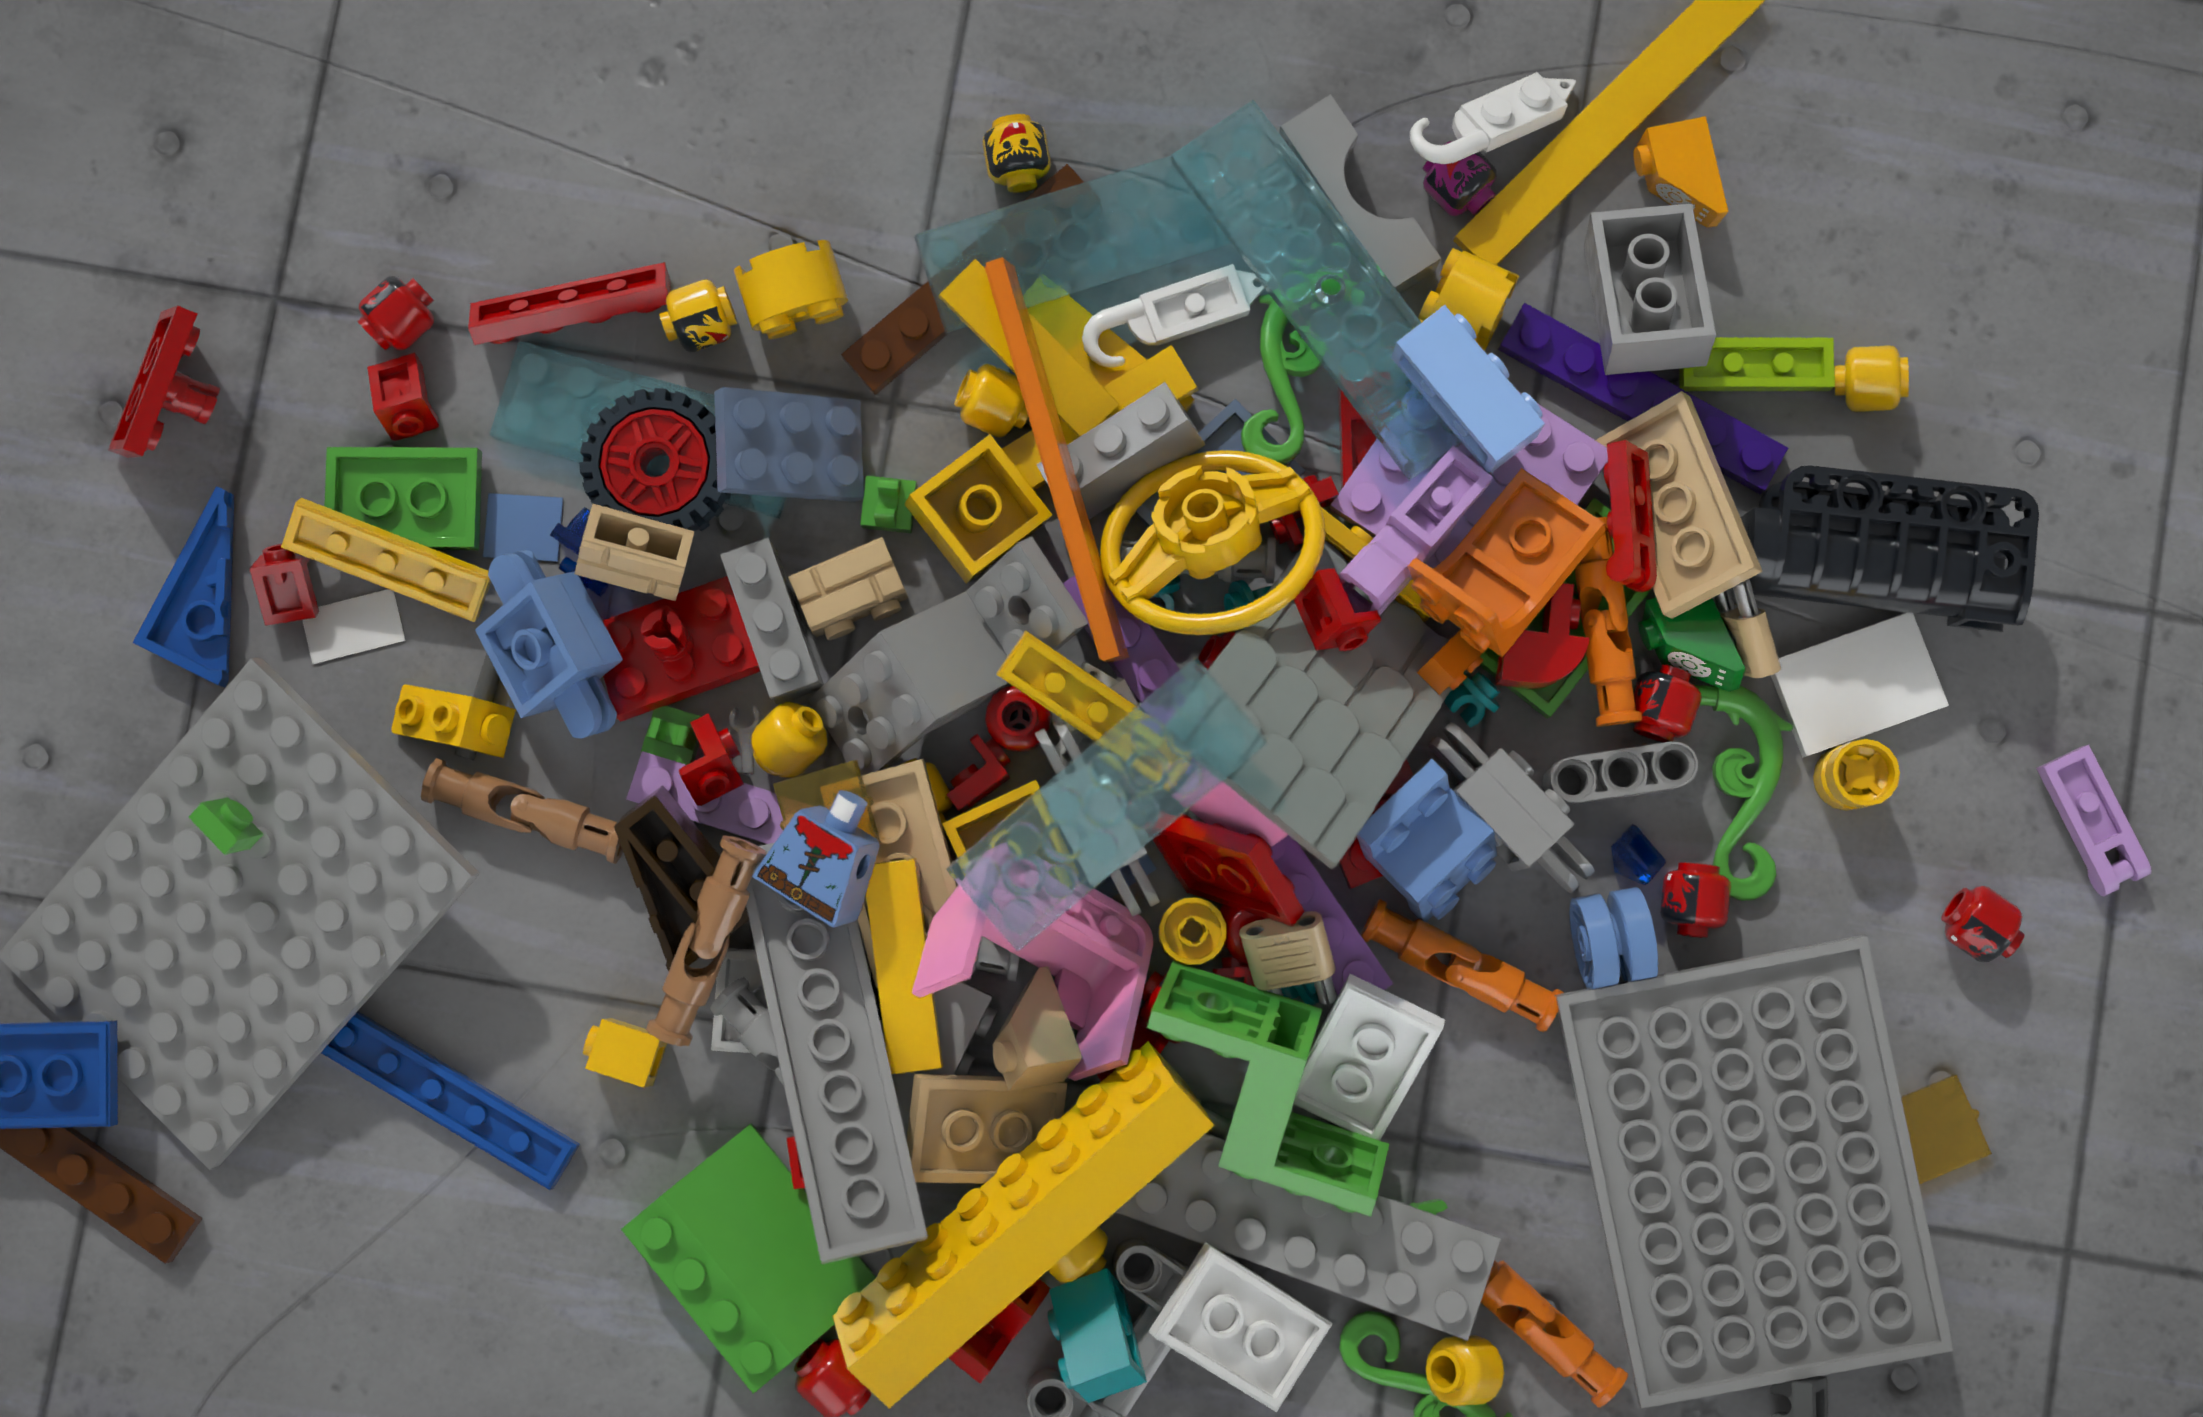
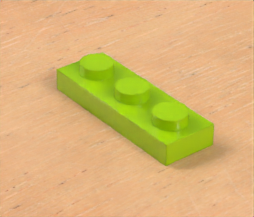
[1679,337,1835,391]

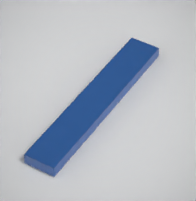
[321,1011,580,1190]

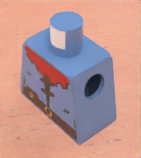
[753,790,880,928]

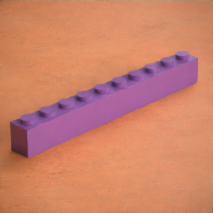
[1063,575,1393,998]

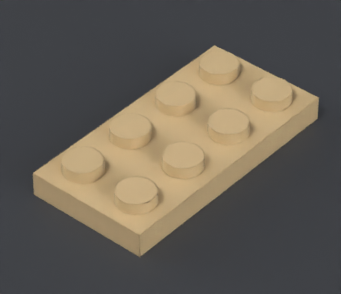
[1595,391,1763,619]
[821,759,978,988]

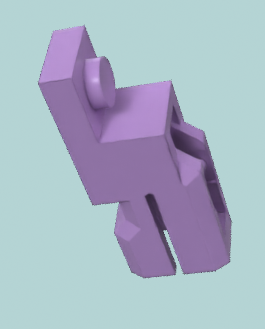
[1339,446,1494,615]

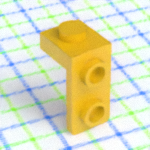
[391,684,516,758]

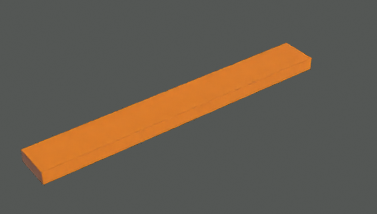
[984,257,1129,663]

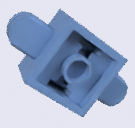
[475,550,623,739]

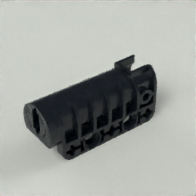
[1731,465,2039,632]

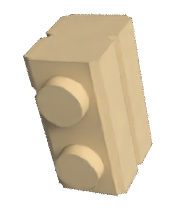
[574,504,695,601]
[788,537,909,640]

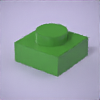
[189,797,264,855]

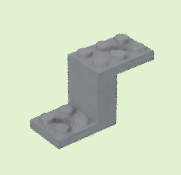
[809,537,1089,777]

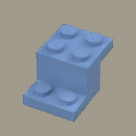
[1357,759,1497,922]

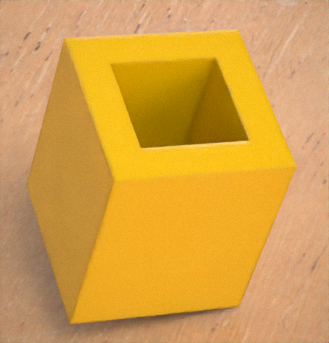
[583,1018,667,1088]

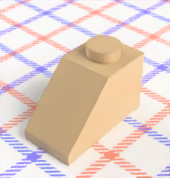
[992,966,1083,1091]

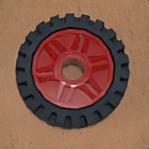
[579,388,732,532]

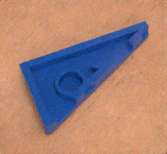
[133,486,234,688]

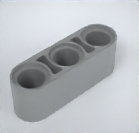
[1542,742,1698,806]

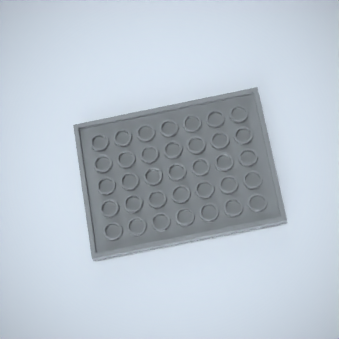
[0,657,480,1170]
[1555,935,1954,1409]

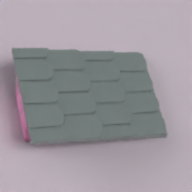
[1161,541,1452,869]

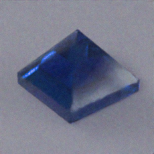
[1611,824,1666,886]

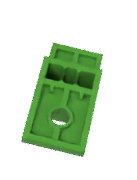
[1147,961,1389,1217]

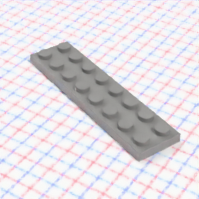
[746,843,928,1264]
[1116,1133,1501,1341]

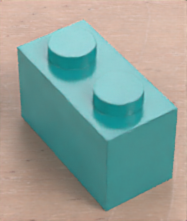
[1047,1268,1147,1403]

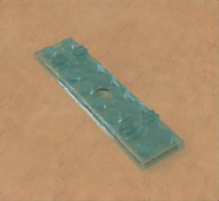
[1171,99,1463,481]

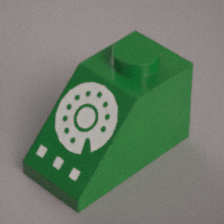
[1638,597,1745,692]

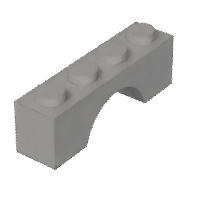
[1276,94,1441,303]

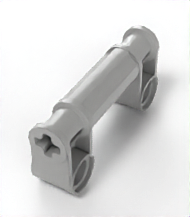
[1025,1238,1189,1417]

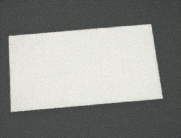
[302,589,405,664]

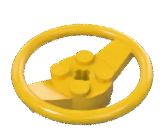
[1100,450,1325,635]

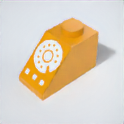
[1633,116,1729,228]

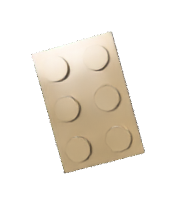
[906,1073,1067,1184]

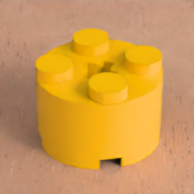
[734,240,848,340]
[1417,248,1519,352]

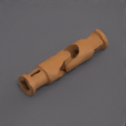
[421,758,623,864]
[646,836,767,1046]

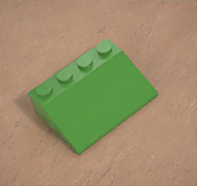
[621,1123,877,1394]

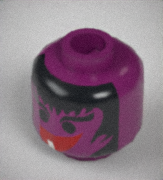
[1422,141,1497,216]

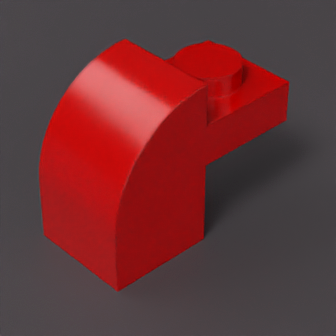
[1495,583,1590,689]
[948,1279,1051,1384]

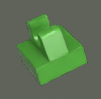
[860,476,917,533]
[641,706,702,765]

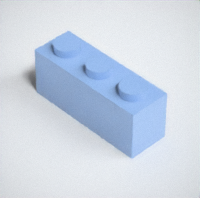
[1391,305,1545,474]

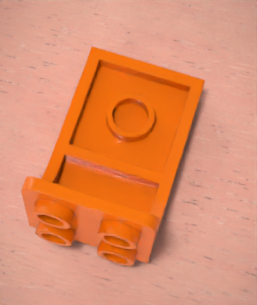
[1407,468,1606,657]

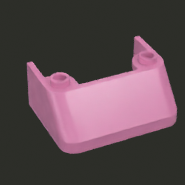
[912,842,1153,1081]

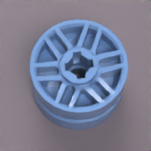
[1569,887,1658,989]

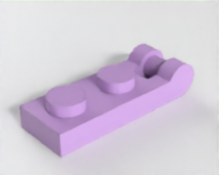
[2036,745,2151,897]

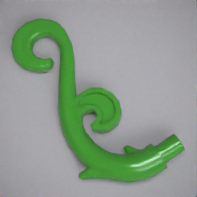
[1241,273,1366,465]
[1694,685,1793,901]
[1339,1311,1513,1417]

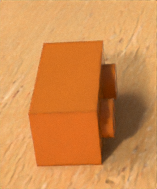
[1417,629,1484,695]

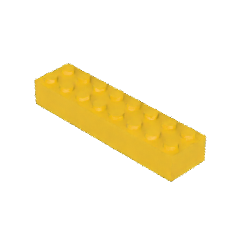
[833,1041,1214,1408]

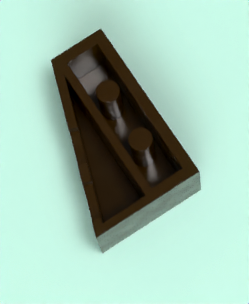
[614,785,749,972]

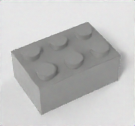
[1584,203,1716,375]

